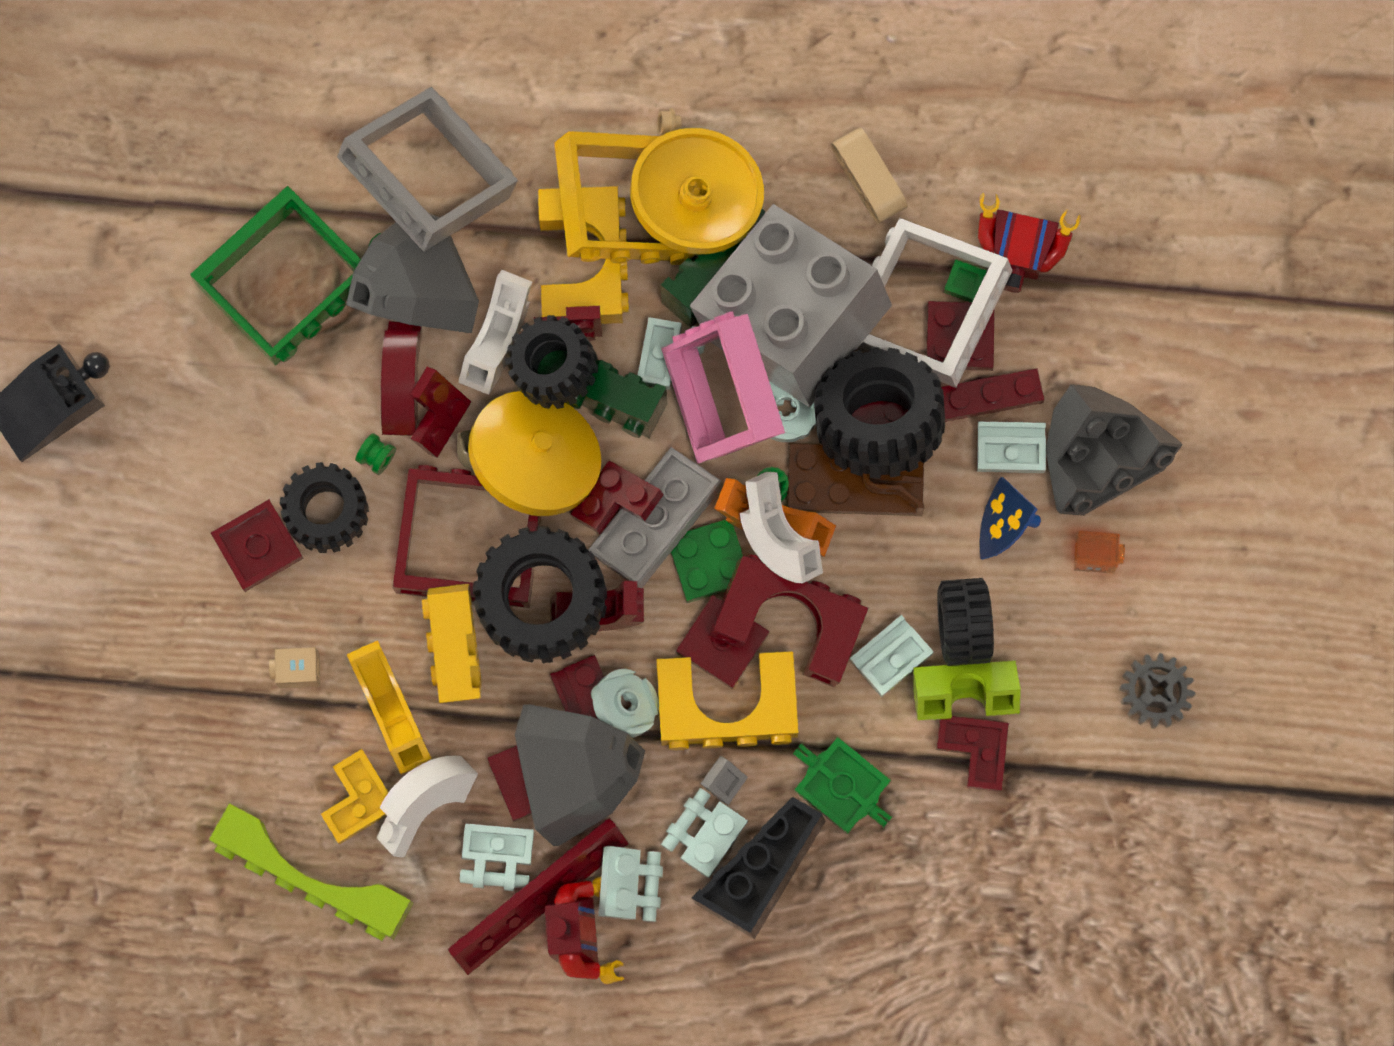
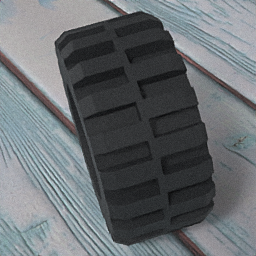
[814,347,945,479]
[473,526,608,663]

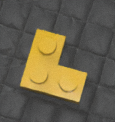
[321,749,389,845]

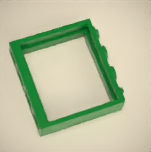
[190,185,361,366]

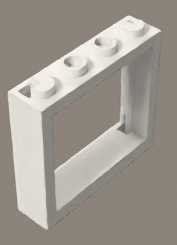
[857,218,1012,387]

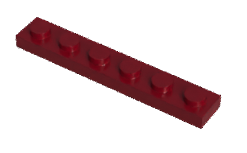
[852,368,1045,425]
[447,818,629,975]

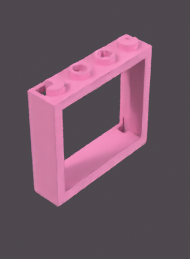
[661,311,785,464]

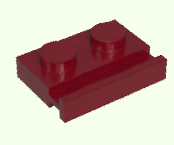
[550,655,604,719]

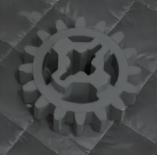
[1119,653,1195,729]

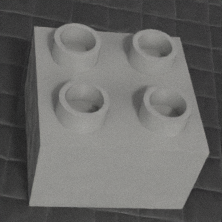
[690,204,892,407]

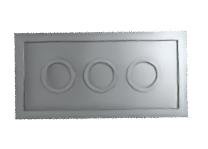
[588,447,724,588]

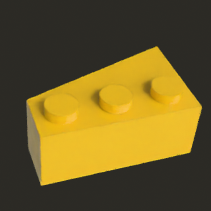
[422,584,482,703]

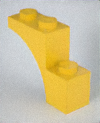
[346,640,432,774]

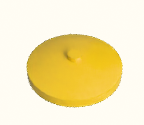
[630,128,764,254]
[468,391,601,516]

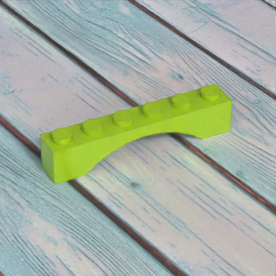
[209,803,414,942]

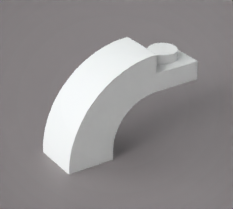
[740,472,823,584]
[377,755,478,857]

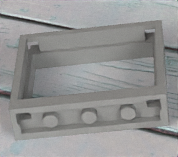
[337,87,518,252]

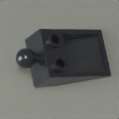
[0,344,110,462]

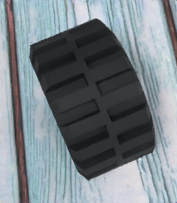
[506,315,598,409]
[280,462,369,553]
[937,578,994,666]

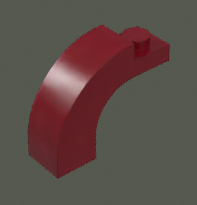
[381,321,422,436]
[550,581,644,631]

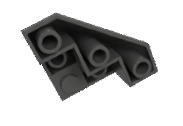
[346,213,479,333]
[1046,384,1182,516]
[515,704,645,846]

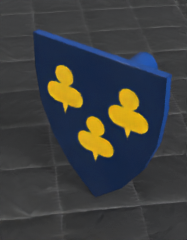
[979,476,1041,560]

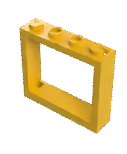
[554,131,697,265]

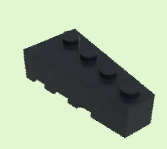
[691,797,826,939]

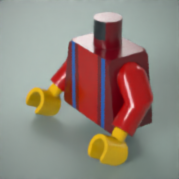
[977,193,1081,293]
[545,877,624,984]

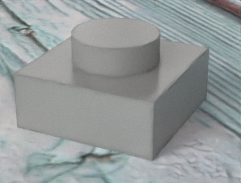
[701,756,748,805]

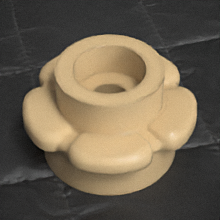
[657,108,681,136]

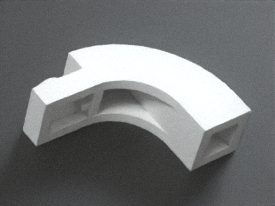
[458,270,533,395]

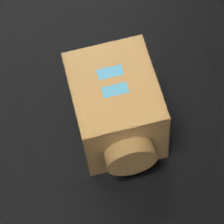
[269,647,320,689]

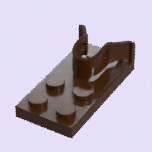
[788,444,924,516]

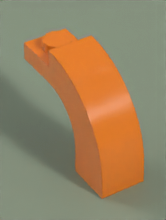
[714,478,836,557]

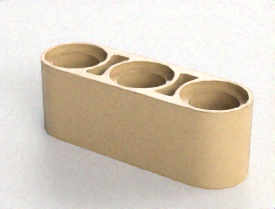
[831,127,907,224]

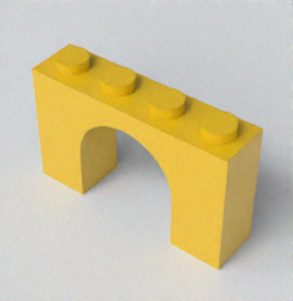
[538,186,629,324]
[657,651,799,751]

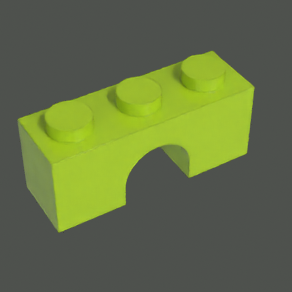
[913,661,1021,721]

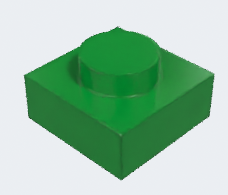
[943,259,987,302]

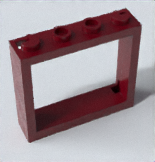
[393,465,541,608]

